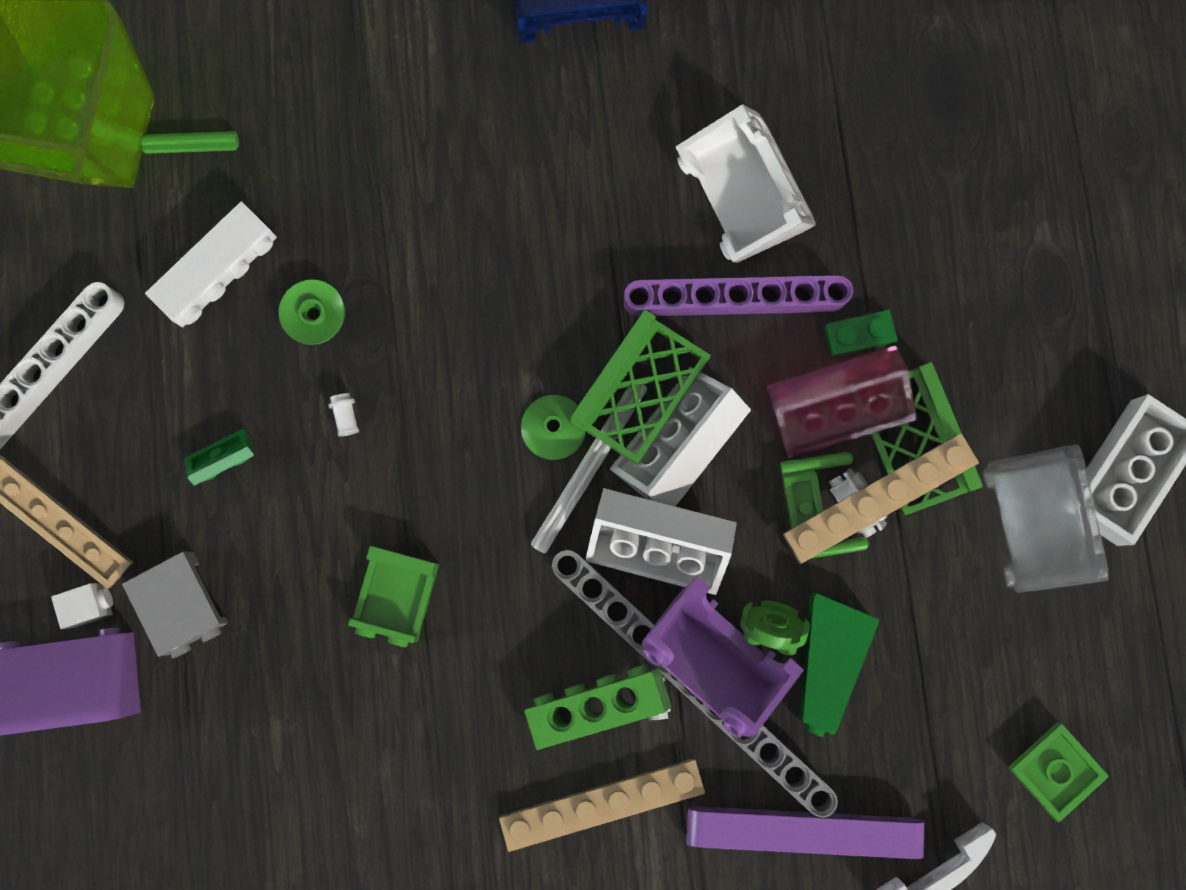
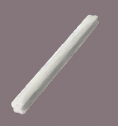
[531,384,647,553]

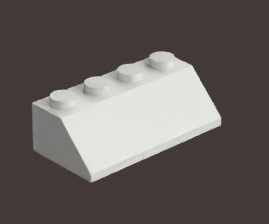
[610,367,751,506]

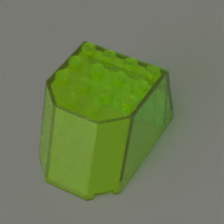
[0,0,155,188]

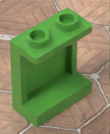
[348,546,439,647]

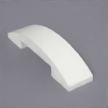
[876,822,996,890]

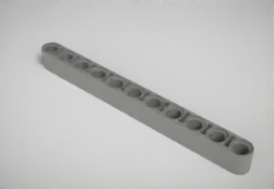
[552,550,838,818]

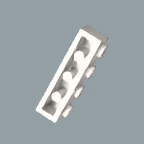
[145,201,277,327]

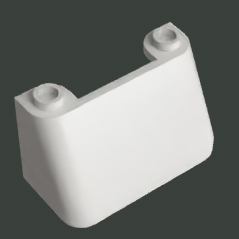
[676,104,815,263]

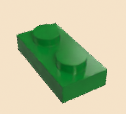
[824,310,898,358]
[185,428,254,486]

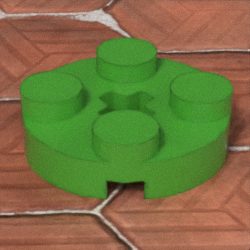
[740,600,810,655]

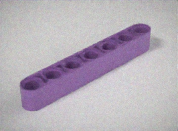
[624,276,853,316]
[686,806,924,859]

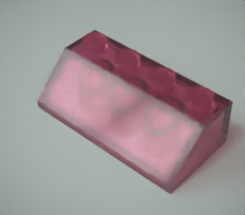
[766,346,917,459]

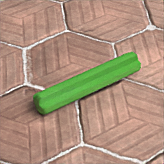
[141,131,239,154]

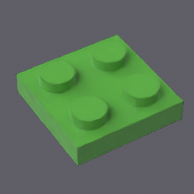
[1008,722,1109,822]

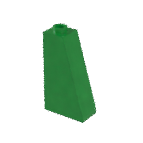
[797,593,880,737]

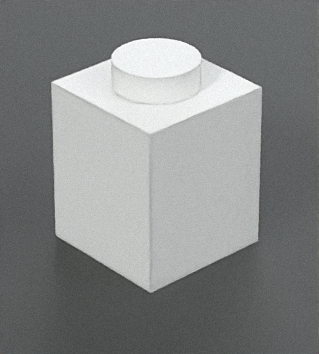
[51,583,113,629]

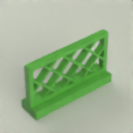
[571,310,711,465]
[855,362,983,516]

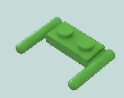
[780,452,869,561]

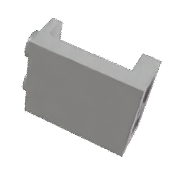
[122,552,228,659]

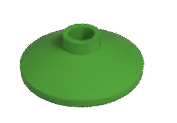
[279,280,345,345]
[521,395,586,460]

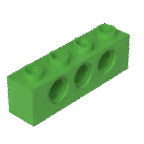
[524,664,672,750]

